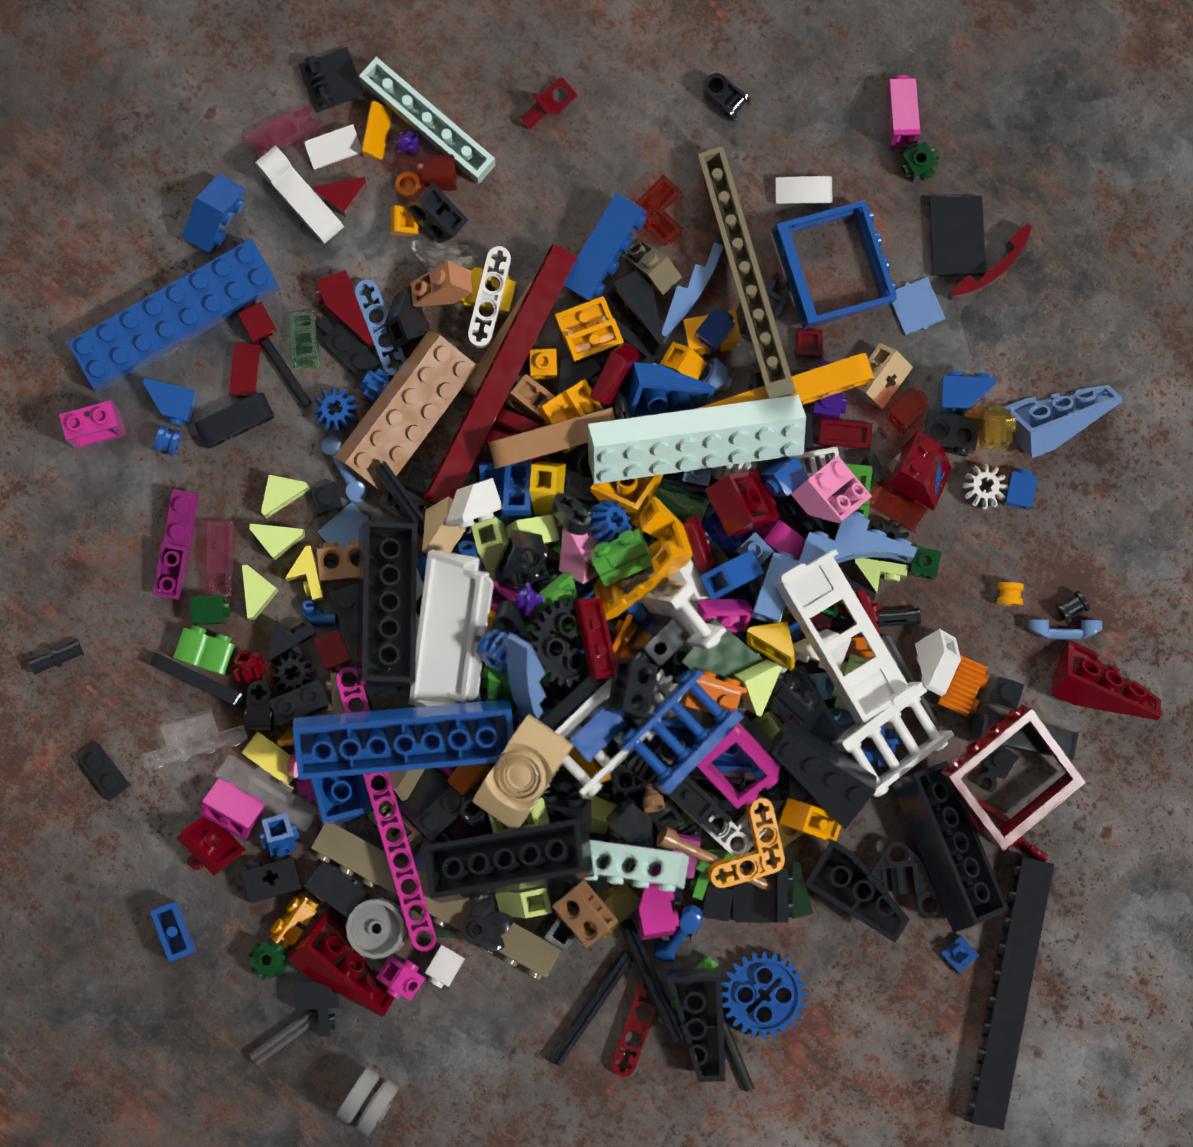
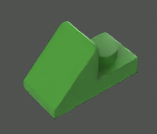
[533,572,578,621]

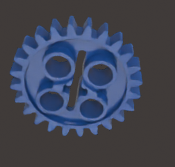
[722,951,808,1039]

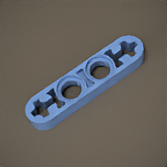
[355,280,406,377]

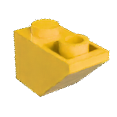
[530,461,566,517]

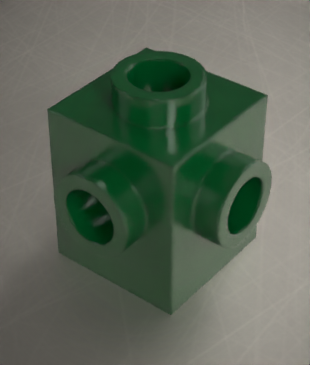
[900,141,940,183]
[248,940,289,980]

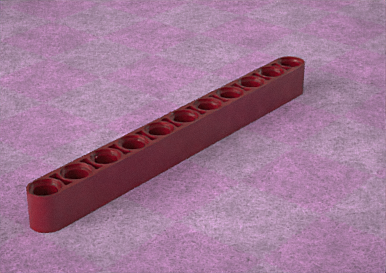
[423,243,577,505]

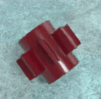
[231,651,266,684]

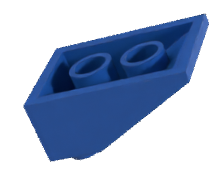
[624,362,715,418]

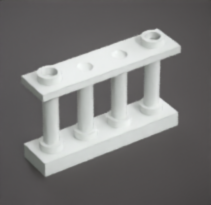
[622,574,726,649]
[555,678,661,799]
[830,682,954,797]

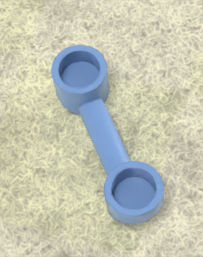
[321,436,368,504]
[1028,620,1102,640]

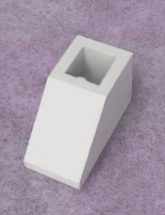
[446,478,503,529]
[793,629,852,671]
[915,629,961,696]

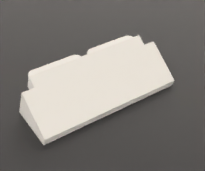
[409,550,493,707]

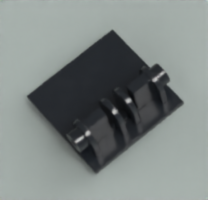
[298,47,365,113]

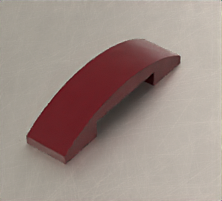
[948,223,1032,300]

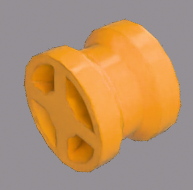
[997,582,1024,606]

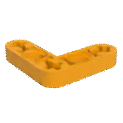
[707,796,785,888]

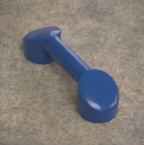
[654,906,703,962]

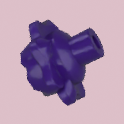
[394,130,420,157]
[515,583,543,616]

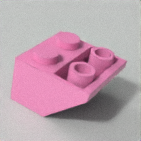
[791,456,872,523]
[559,512,599,584]

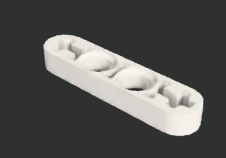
[468,246,511,348]

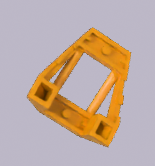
[593,496,693,620]

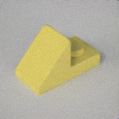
[285,546,325,602]

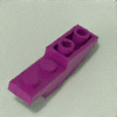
[153,489,200,600]

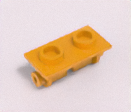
[269,893,318,949]

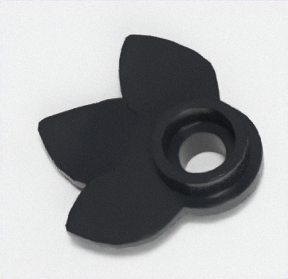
[461,897,514,952]

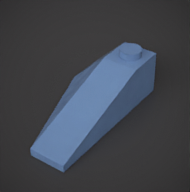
[1003,385,1122,458]

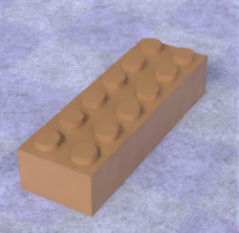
[334,331,478,493]

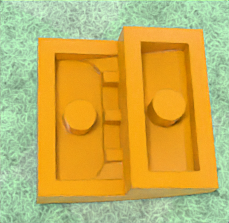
[554,296,624,362]
[537,379,603,454]

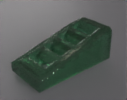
[289,310,320,369]
[791,862,813,919]

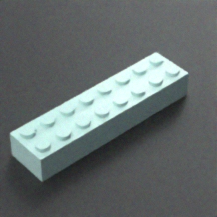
[588,395,806,484]

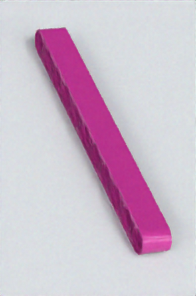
[336,667,437,951]

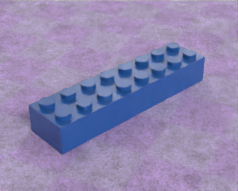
[67,238,280,393]
[293,699,513,780]

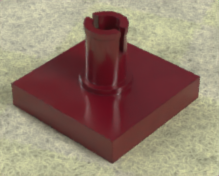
[177,816,246,876]

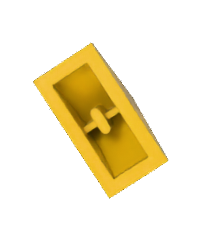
[747,621,795,671]

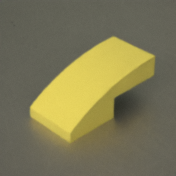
[242,731,293,786]

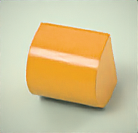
[390,205,418,236]

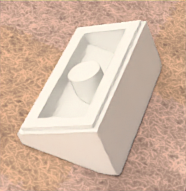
[304,125,362,170]

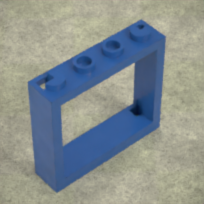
[771,200,897,330]

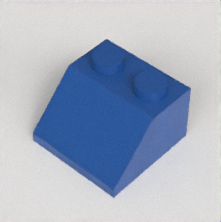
[310,774,374,824]

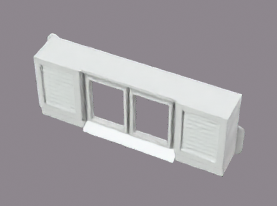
[775,549,919,724]

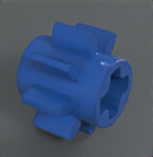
[360,368,390,402]

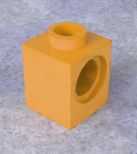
[660,342,708,380]
[530,349,557,381]

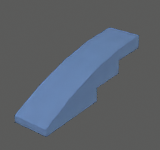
[662,243,724,341]
[507,633,546,722]

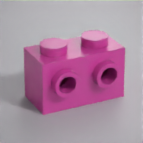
[200,778,265,841]

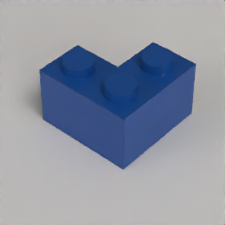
[182,174,246,253]

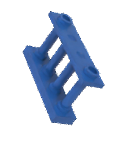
[617,670,744,794]

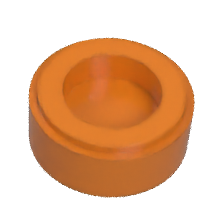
[395,172,422,199]

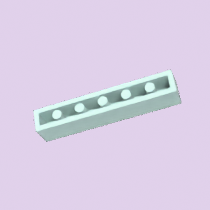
[359,57,496,185]

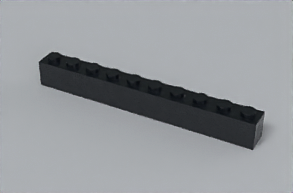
[966,857,1054,1130]

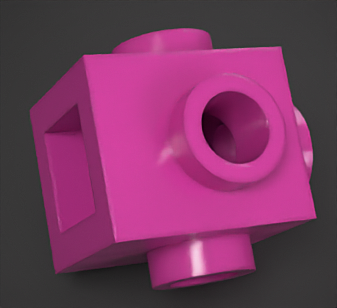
[376,955,426,1001]

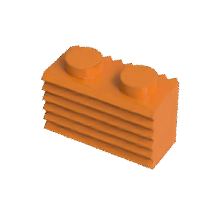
[936,655,990,717]

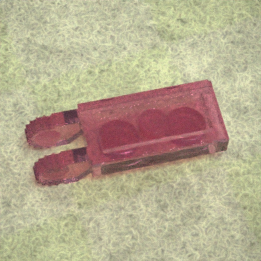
[246,105,322,159]
[207,521,235,596]

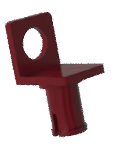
[520,77,578,129]

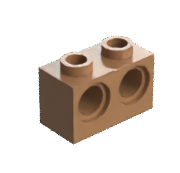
[505,374,555,427]
[317,540,359,582]
[552,880,618,948]

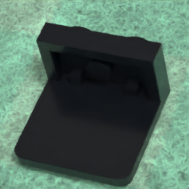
[733,868,793,923]

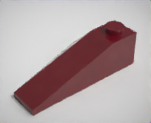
[1051,639,1161,720]
[288,911,395,1017]

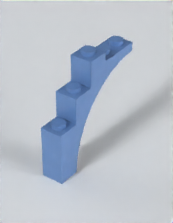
[751,511,917,624]

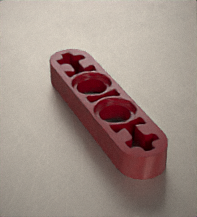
[612,980,663,1077]

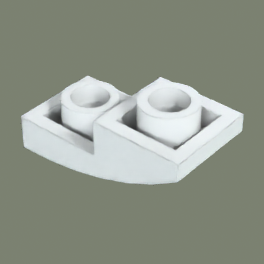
[776,176,832,204]

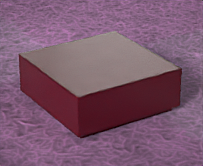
[796,329,823,357]

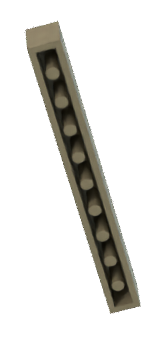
[698,146,796,399]
[311,824,562,980]

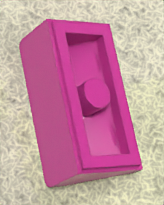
[697,599,753,632]

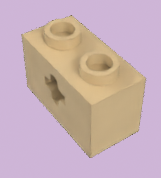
[853,343,913,409]

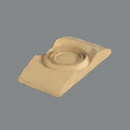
[472,714,574,830]

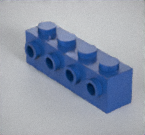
[564,193,647,301]

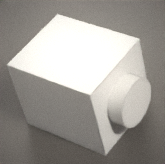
[425,945,466,989]

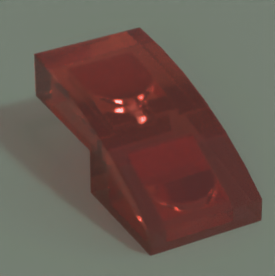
[870,480,929,533]

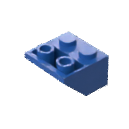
[937,372,997,416]

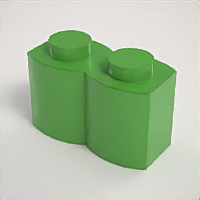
[173,625,236,676]

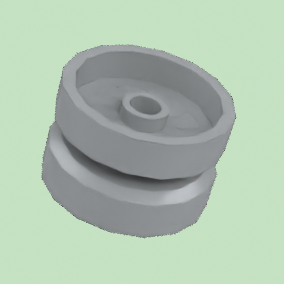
[346,898,409,959]
[336,1067,400,1137]

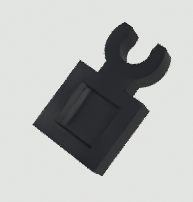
[976,746,1019,792]

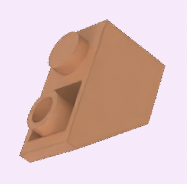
[411,260,473,307]

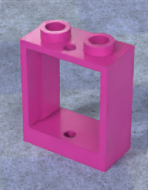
[59,400,126,449]
[697,722,780,809]

